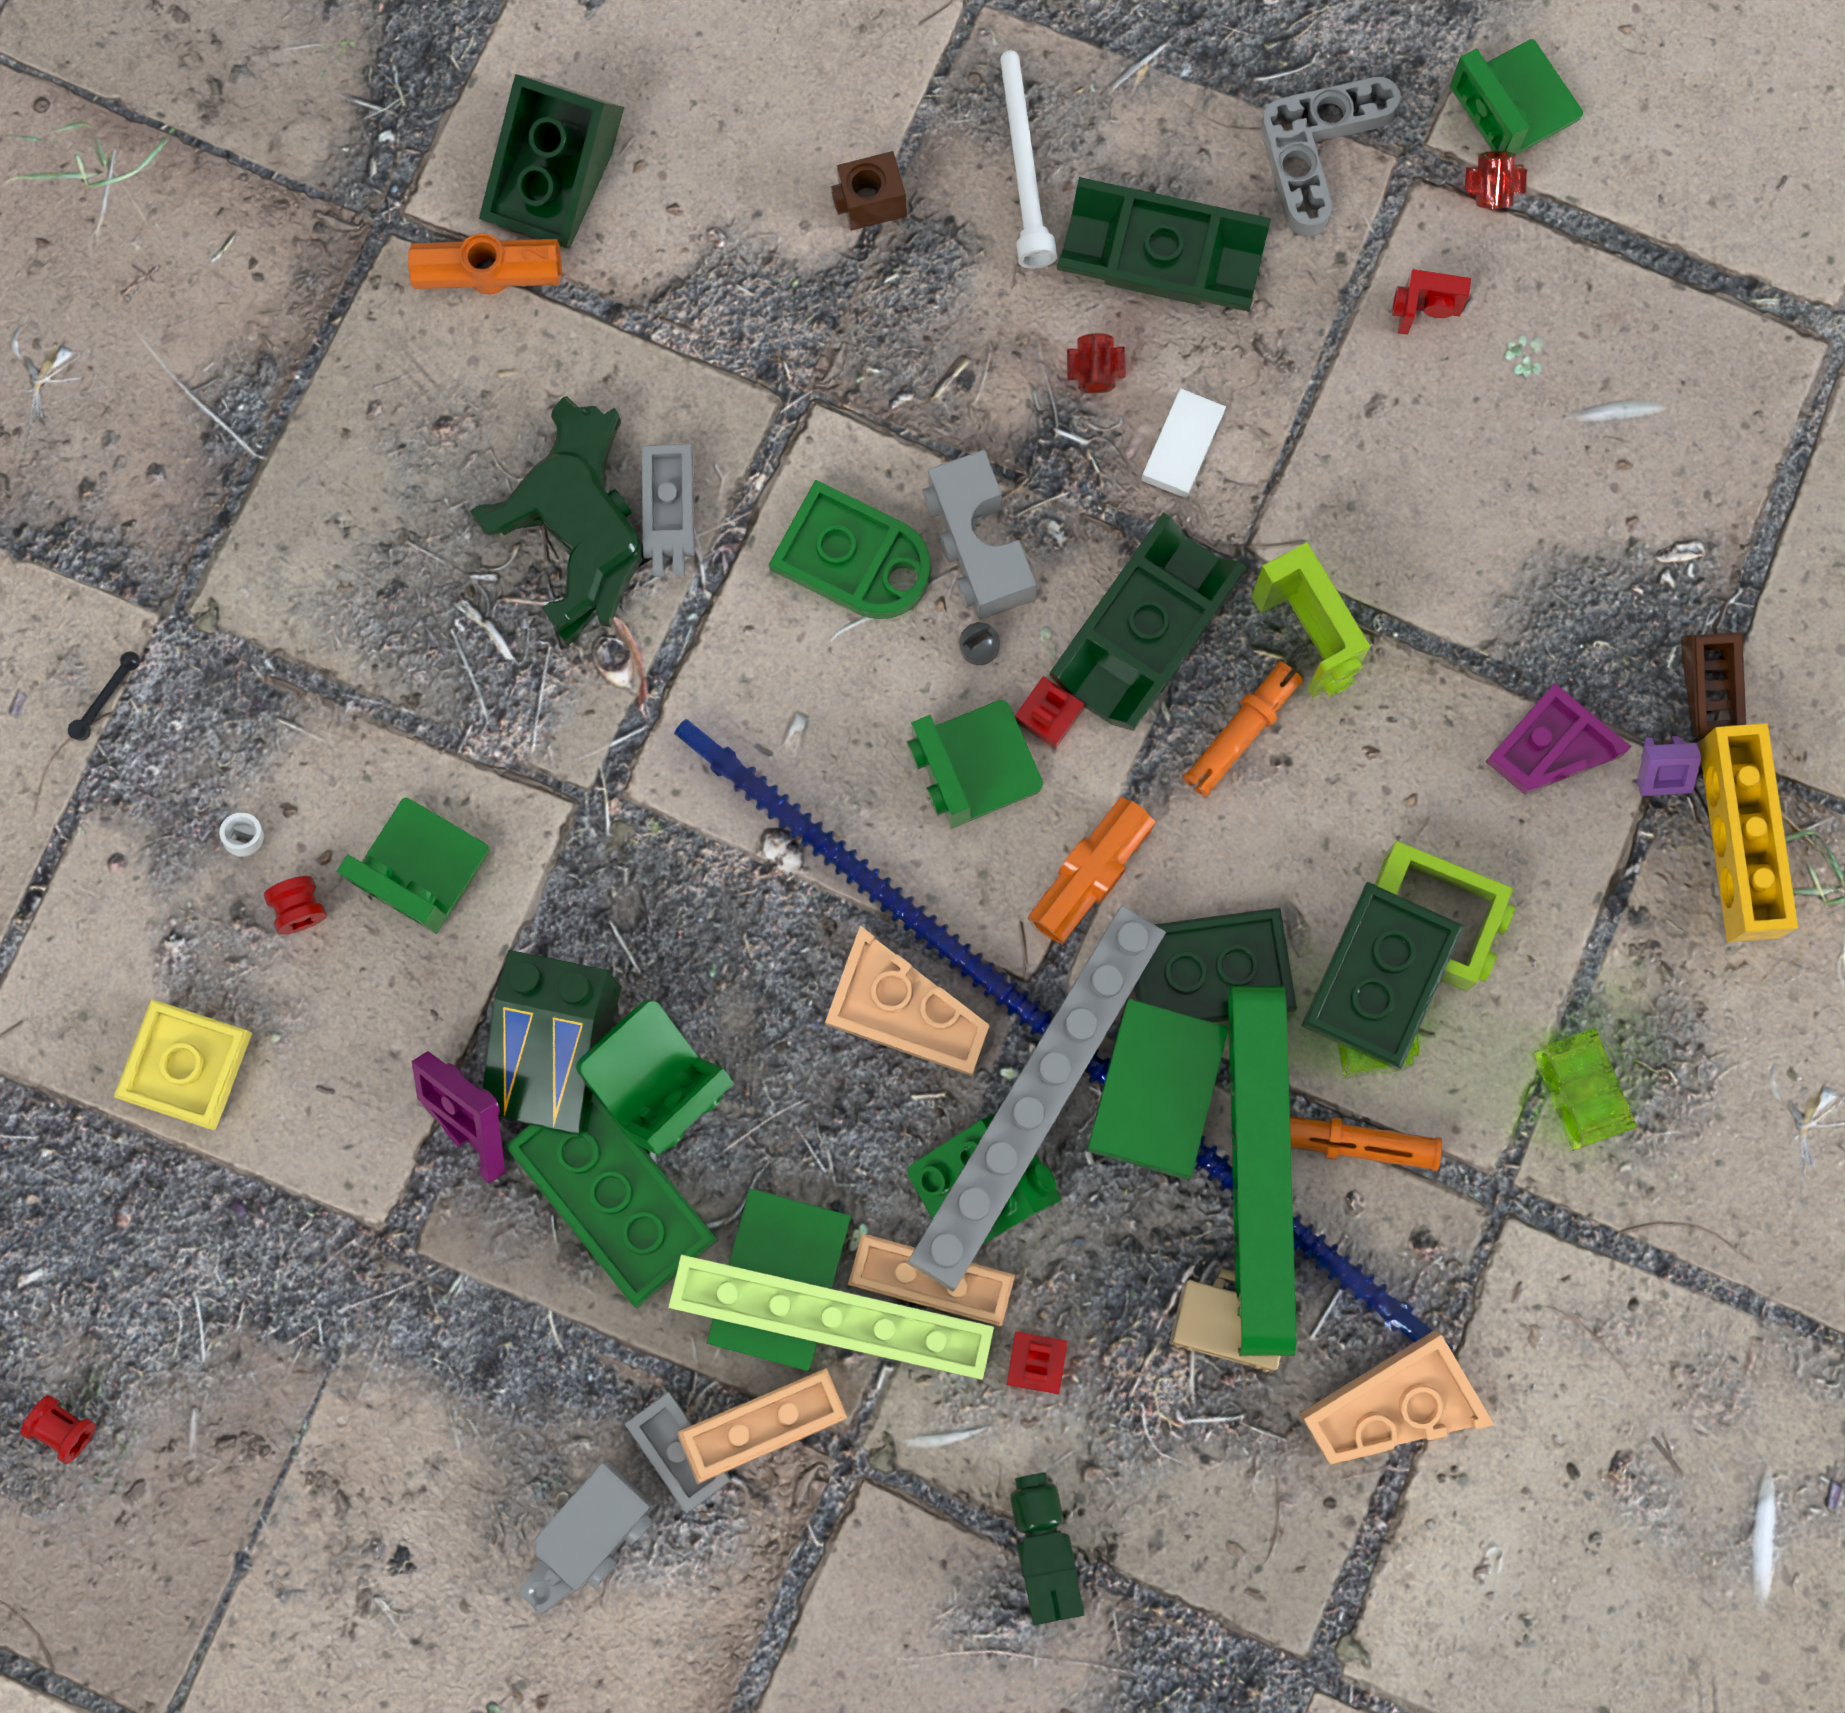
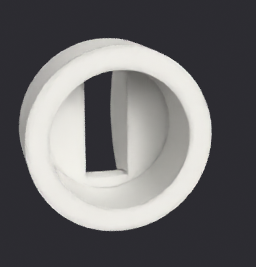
[219,813,264,858]

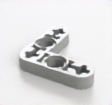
[1261,77,1401,236]

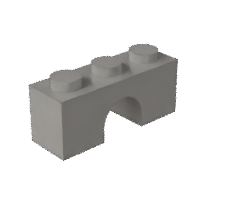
[922,450,1037,620]

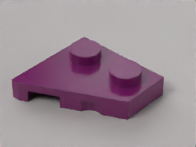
[1485,683,1632,795]
[411,1051,505,1184]

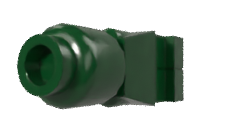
[1010,1472,1085,1626]

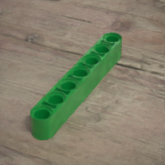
[1228,986,1296,1356]

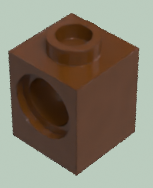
[831,151,907,231]

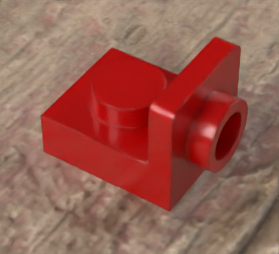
[1392,269,1471,335]

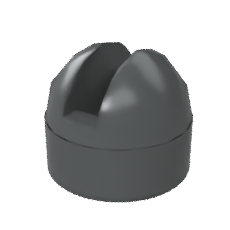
[959,622,1000,665]

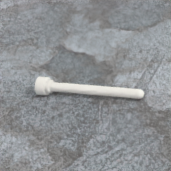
[1000,50,1057,269]

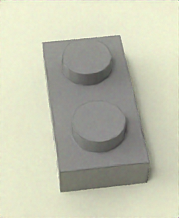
[625,1392,732,1514]

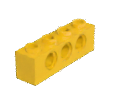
[1698,723,1798,943]

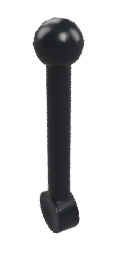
[68,651,140,741]

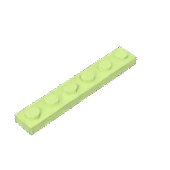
[668,1255,994,1380]

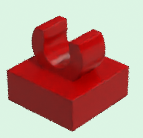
[1015,676,1085,749]
[1006,1331,1068,1394]

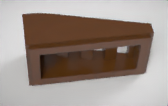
[1681,632,1746,737]

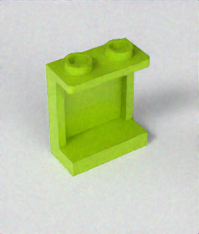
[1251,542,1371,697]

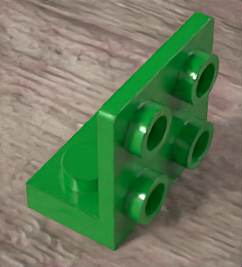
[1449,39,1583,163]
[336,797,490,934]

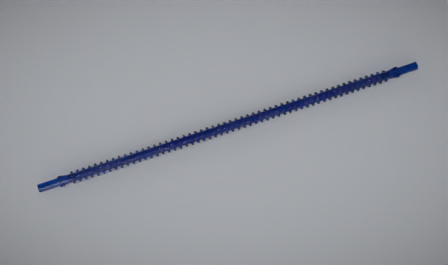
[674,719,1453,1350]

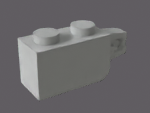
[519,1461,656,1614]

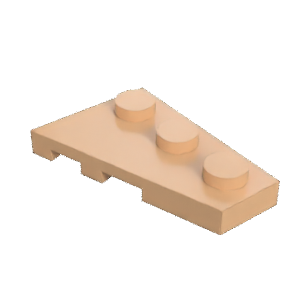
[825,926,990,1077]
[1299,1330,1494,1465]

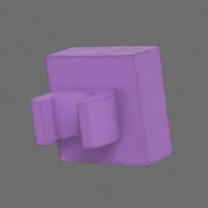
[1637,736,1702,796]

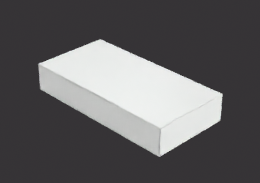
[1141,388,1226,499]

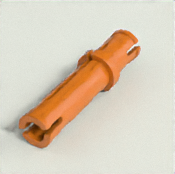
[1182,661,1304,798]
[1290,1116,1442,1172]

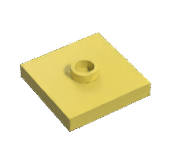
[114,999,252,1131]

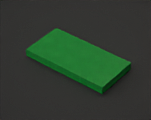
[504,1093,719,1309]

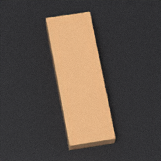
[848,1233,1015,1327]
[677,1368,847,1484]

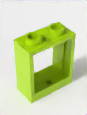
[1374,841,1515,991]

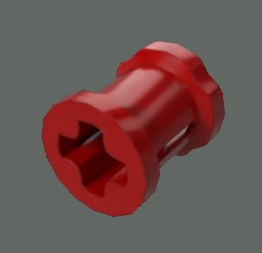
[20,1395,96,1464]

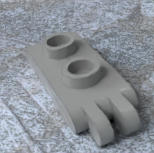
[642,444,695,577]

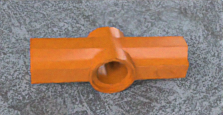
[408,233,562,295]
[1028,796,1156,946]

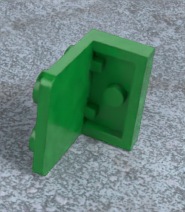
[906,700,1043,829]
[576,999,734,1155]
[908,1114,1062,1246]

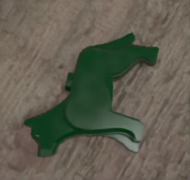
[470,396,643,646]

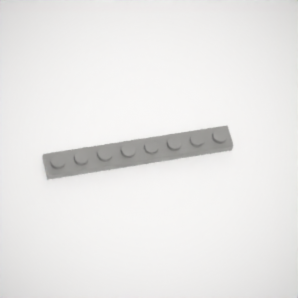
[907,905,1166,1292]

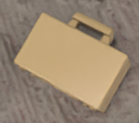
[1169,1268,1281,1373]

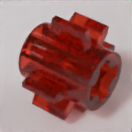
[1465,151,1527,209]
[1067,333,1126,393]

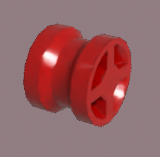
[263,876,327,935]

